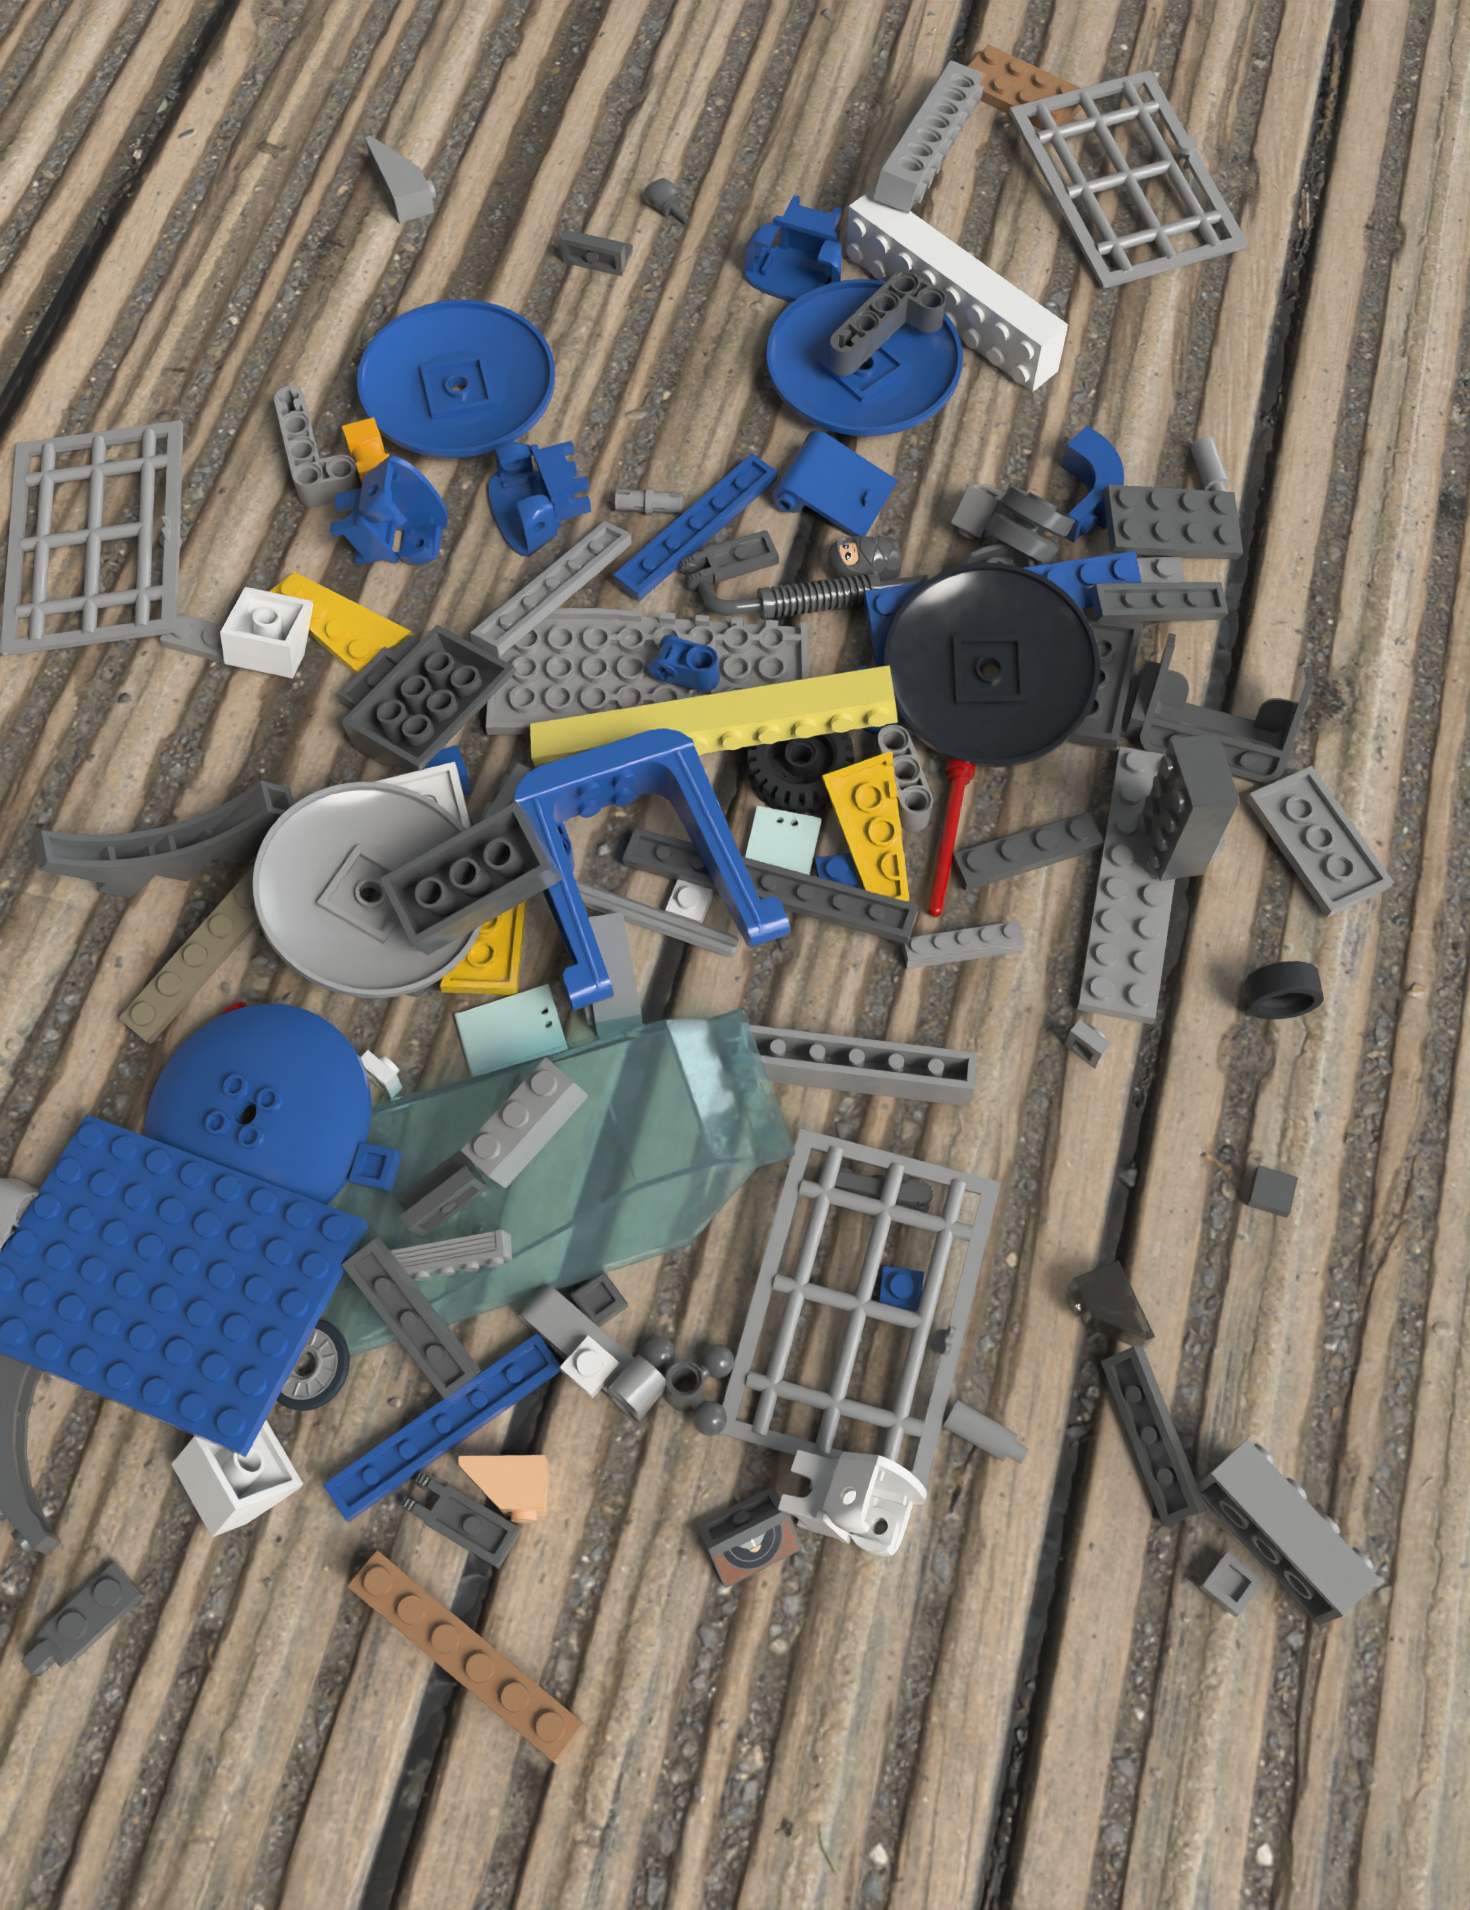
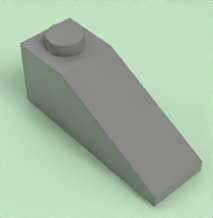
[365,136,436,223]

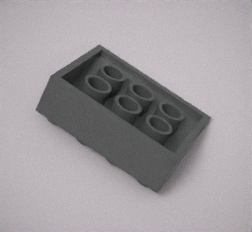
[341,625,516,771]

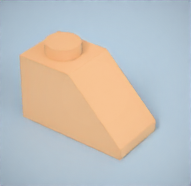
[458,1455,549,1523]

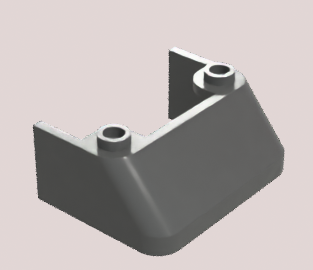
[1140,633,1313,783]

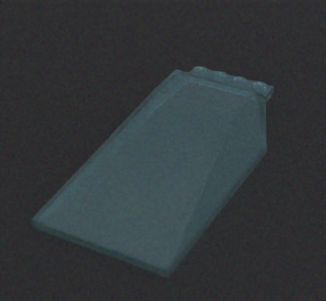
[324,1008,795,1357]

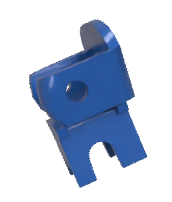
[745,195,842,302]
[489,440,591,557]
[329,456,449,566]

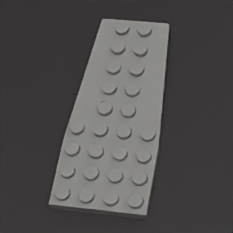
[486,608,808,735]

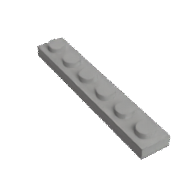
[470,521,632,658]

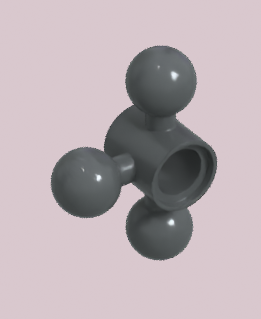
[642,1337,734,1436]

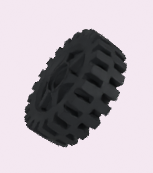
[747,732,854,815]

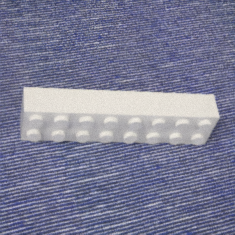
[846,186,1068,392]

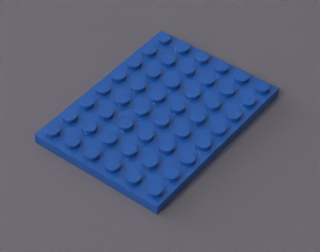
[0,1114,369,1458]

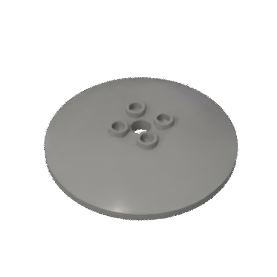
[252,782,482,998]

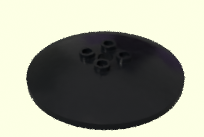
[884,562,1100,768]

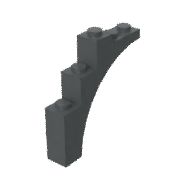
[33,780,294,898]
[0,1354,61,1555]

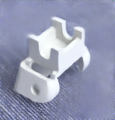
[778,1450,927,1556]

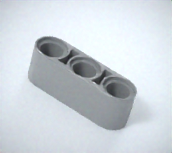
[875,725,933,832]

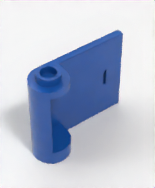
[772,431,898,536]

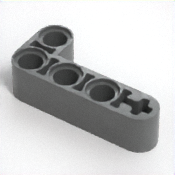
[829,271,946,376]

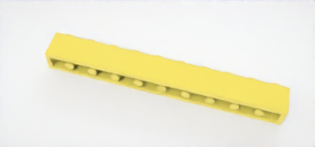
[530,665,898,768]

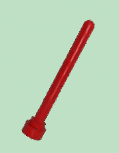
[928,758,976,918]

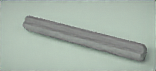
[576,880,739,957]

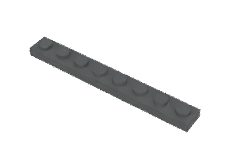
[622,827,919,944]

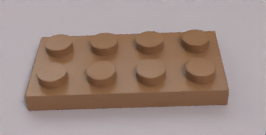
[967,44,1082,130]

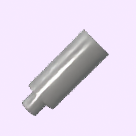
[1191,436,1229,492]
[943,1400,1029,1464]

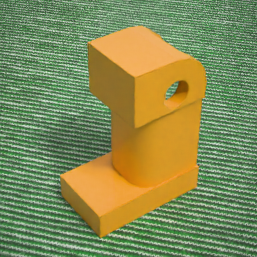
[342,417,389,484]

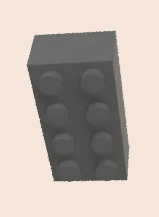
[1138,732,1240,881]
[380,801,563,955]

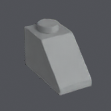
[951,484,1009,541]

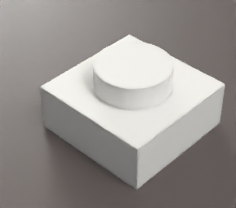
[665,879,713,924]
[360,1050,402,1099]
[560,1335,621,1398]

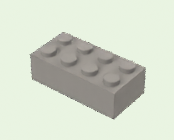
[1197,1439,1380,1626]

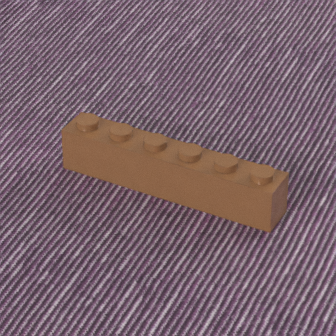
[347,1550,587,1765]

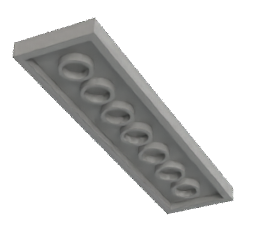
[1077,746,1175,1025]

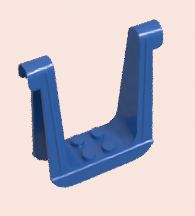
[514,728,790,1011]

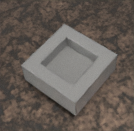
[1064,1020,1111,1069]
[1199,1551,1264,1617]

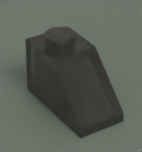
[1066,1260,1155,1348]

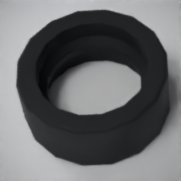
[1244,961,1324,1020]

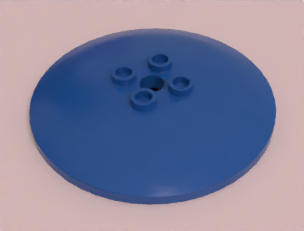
[766,279,963,436]
[357,300,555,458]
[144,1004,372,1205]

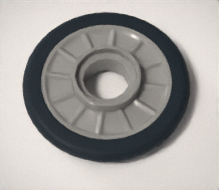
[276,1319,350,1411]

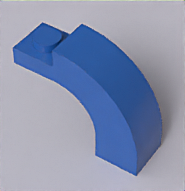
[1061,426,1124,543]

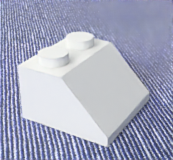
[220,587,313,679]
[171,1420,303,1537]

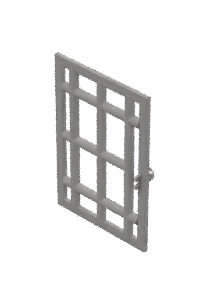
[1009,70,1248,289]
[0,420,183,656]
[717,1128,1001,1489]

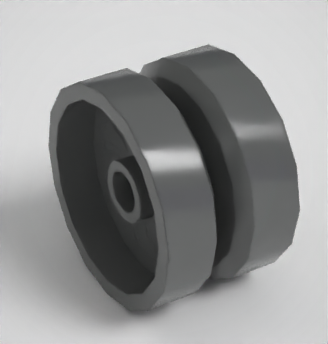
[985,484,1075,564]

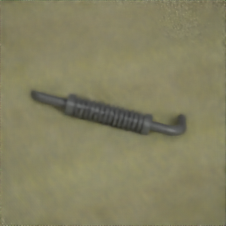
[698,573,928,620]

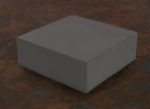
[1247,1165,1298,1218]
[571,1271,628,1327]

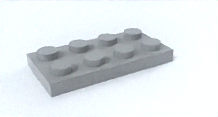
[1246,766,1394,918]

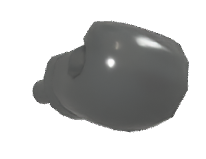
[644,178,690,224]

